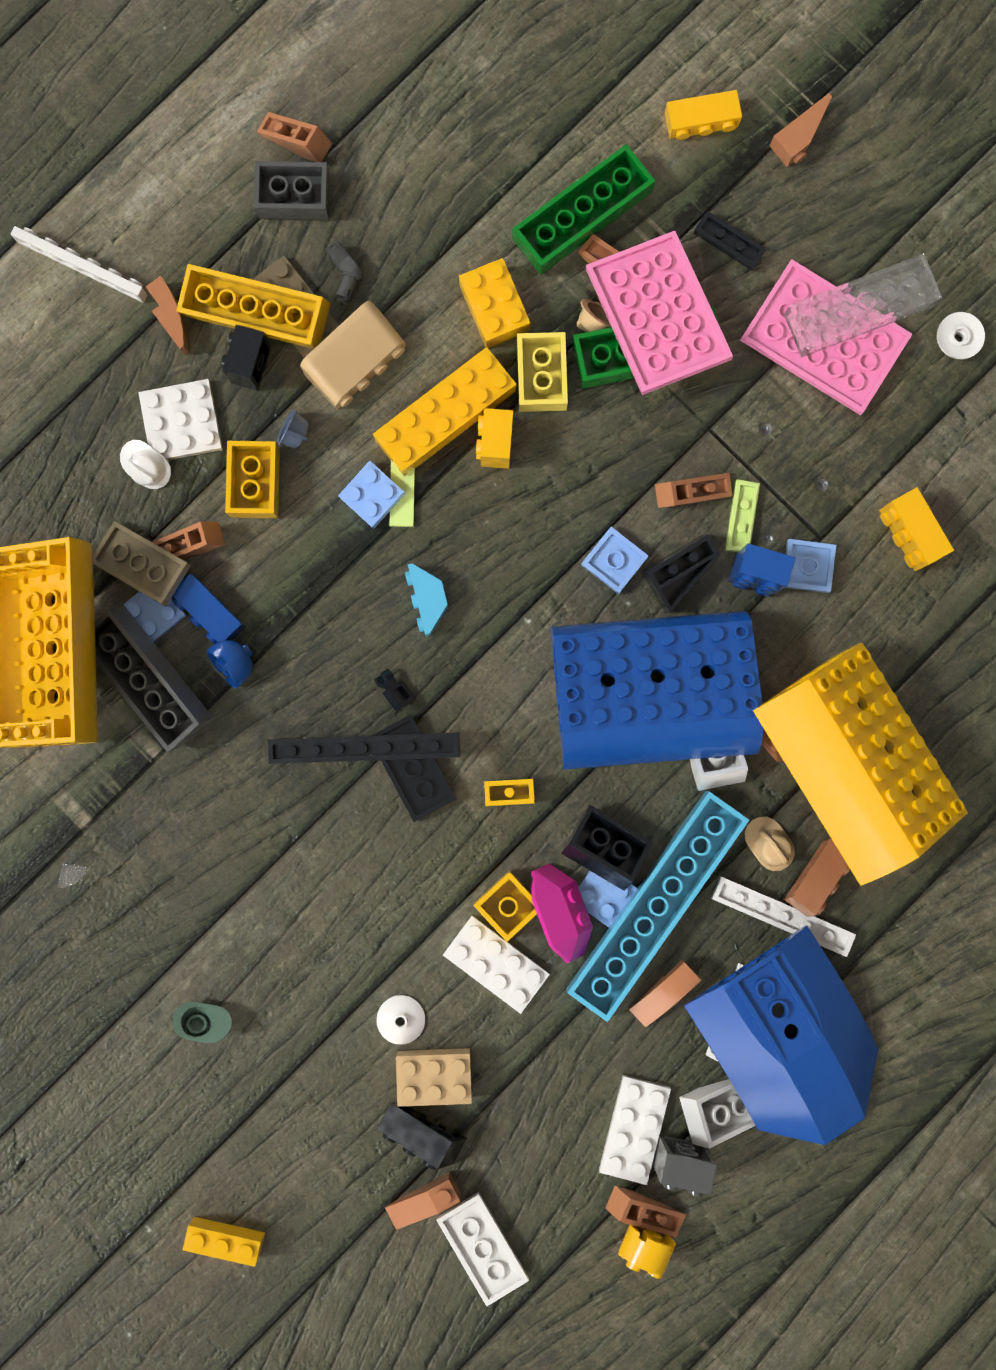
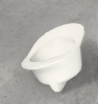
[120,440,171,489]

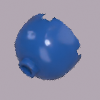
[207,639,253,689]

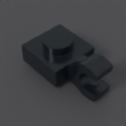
[374,669,416,712]

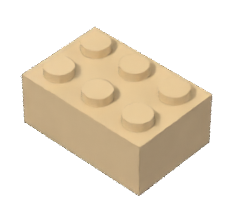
[396,1048,472,1107]

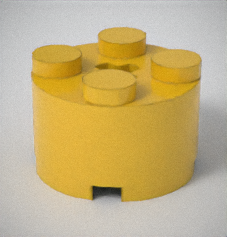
[618,1225,676,1279]

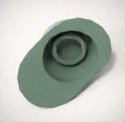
[172,1002,232,1043]

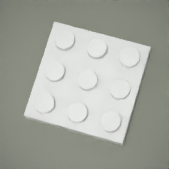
[138,379,223,461]

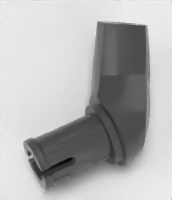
[325,241,363,301]

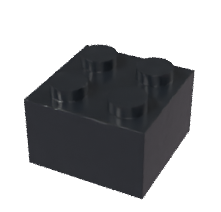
[221,324,271,391]

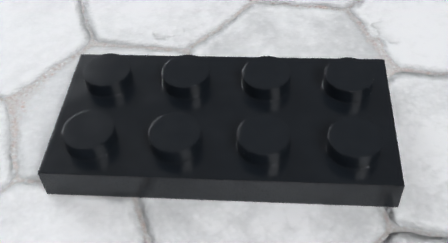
[371,714,456,822]

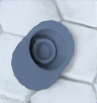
[277,410,309,448]

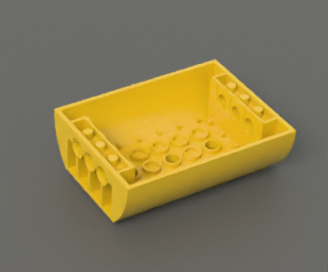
[0,537,98,748]
[753,642,968,886]

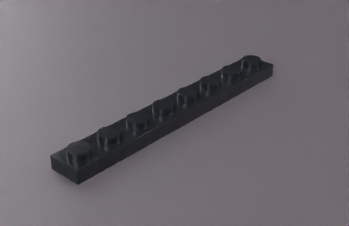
[268,732,461,764]

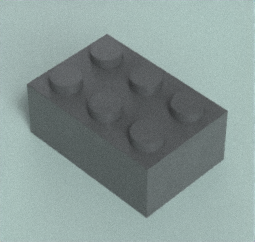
[254,161,330,220]
[653,1135,717,1197]

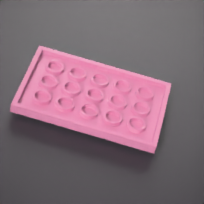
[586,231,733,395]
[740,259,912,415]

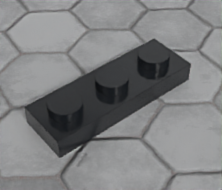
[693,211,767,271]

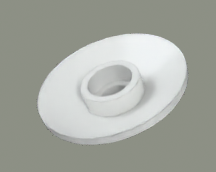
[937,312,985,359]
[377,995,425,1044]

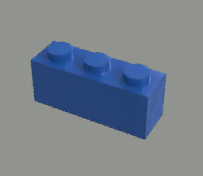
[172,573,245,644]

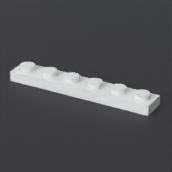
[10,226,148,303]
[711,876,856,957]

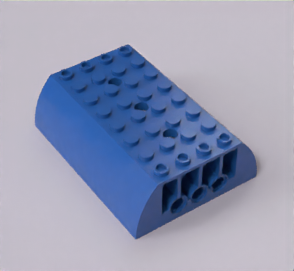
[550,611,764,770]

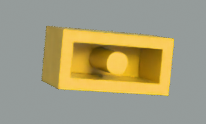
[484,779,535,806]

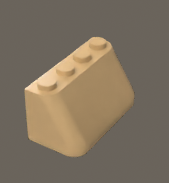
[300,300,406,410]

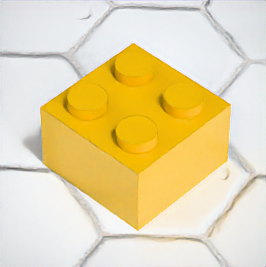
[476,408,513,469]
[473,870,537,942]

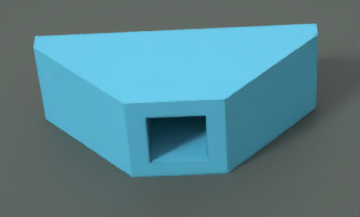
[405,564,448,637]

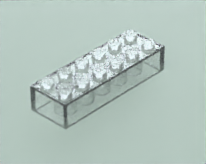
[784,254,942,358]

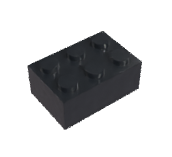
[561,805,653,891]

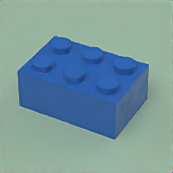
[728,543,796,597]

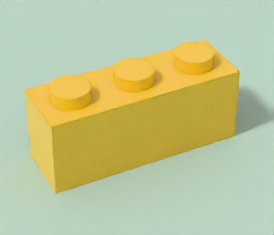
[664,90,742,140]
[183,1217,265,1267]

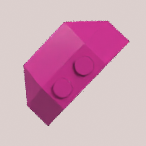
[531,863,593,963]

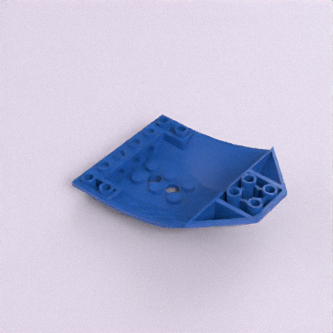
[684,925,878,1145]

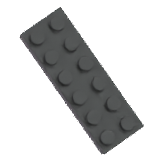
[95,605,213,753]

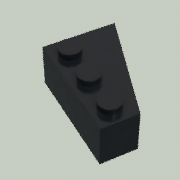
[641,534,720,613]
[377,1102,467,1170]

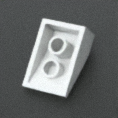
[690,755,748,791]
[679,1079,756,1149]

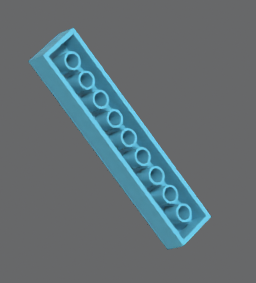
[566,791,749,1022]

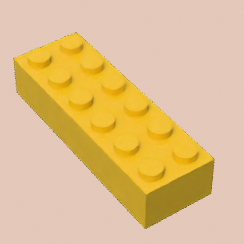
[176,264,331,349]
[373,347,516,476]

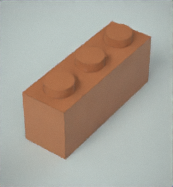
[784,839,850,917]

